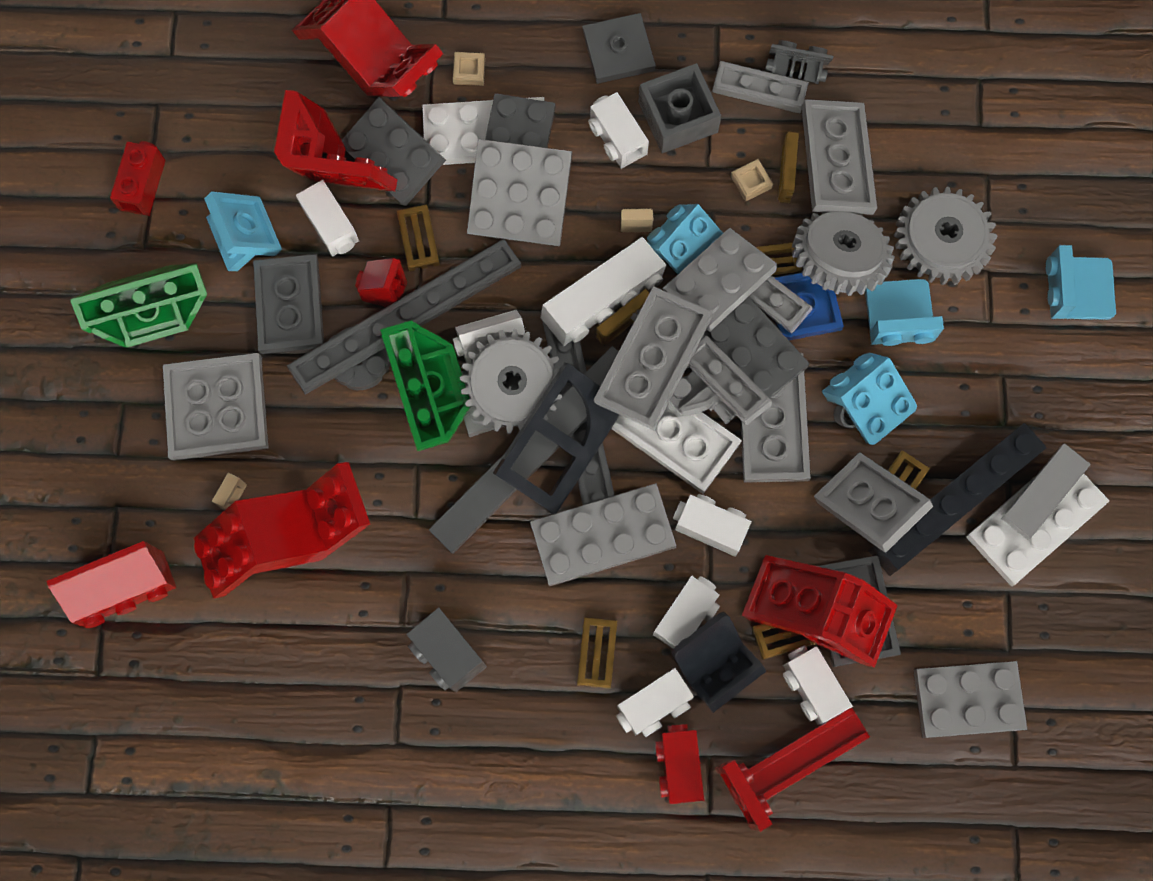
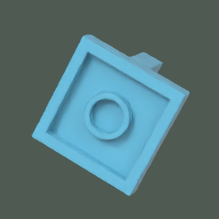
[204,191,282,271]

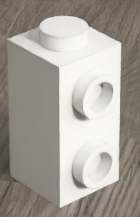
[588,92,649,169]
[296,180,359,257]
[453,310,525,364]
[673,494,752,557]
[653,576,720,649]
[783,645,853,725]
[616,668,694,737]

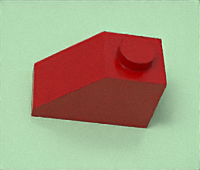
[355,258,408,307]

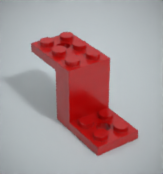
[291,0,444,97]
[194,462,370,599]

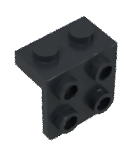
[672,612,766,713]

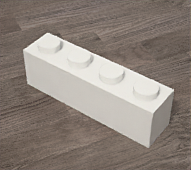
[540,237,666,346]

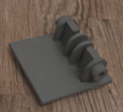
[765,40,834,84]

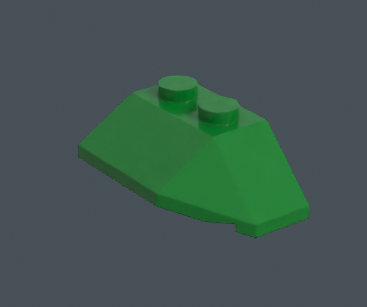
[70,263,208,348]
[380,320,471,452]

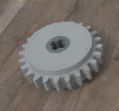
[894,187,997,285]
[792,211,895,296]
[460,329,562,434]

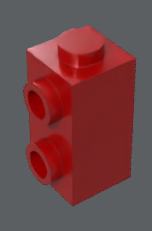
[110,141,166,216]
[655,724,704,804]

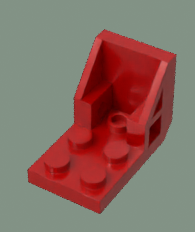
[274,90,398,192]
[742,555,898,668]

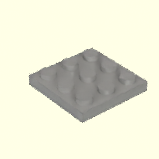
[467,139,572,246]
[163,353,268,460]

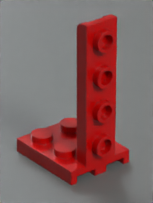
[715,707,870,832]

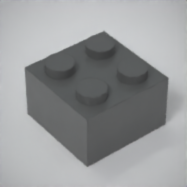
[638,63,721,154]
[406,608,487,692]

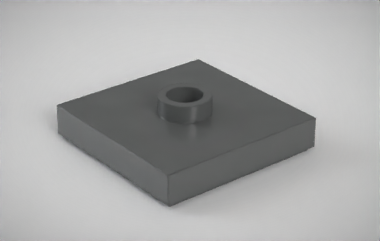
[583,13,656,84]

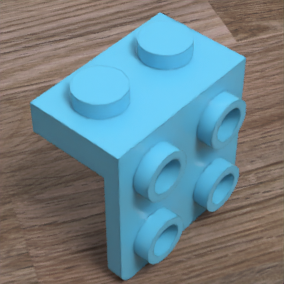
[647,204,723,274]
[1046,245,1116,319]
[865,279,944,346]
[822,352,917,445]

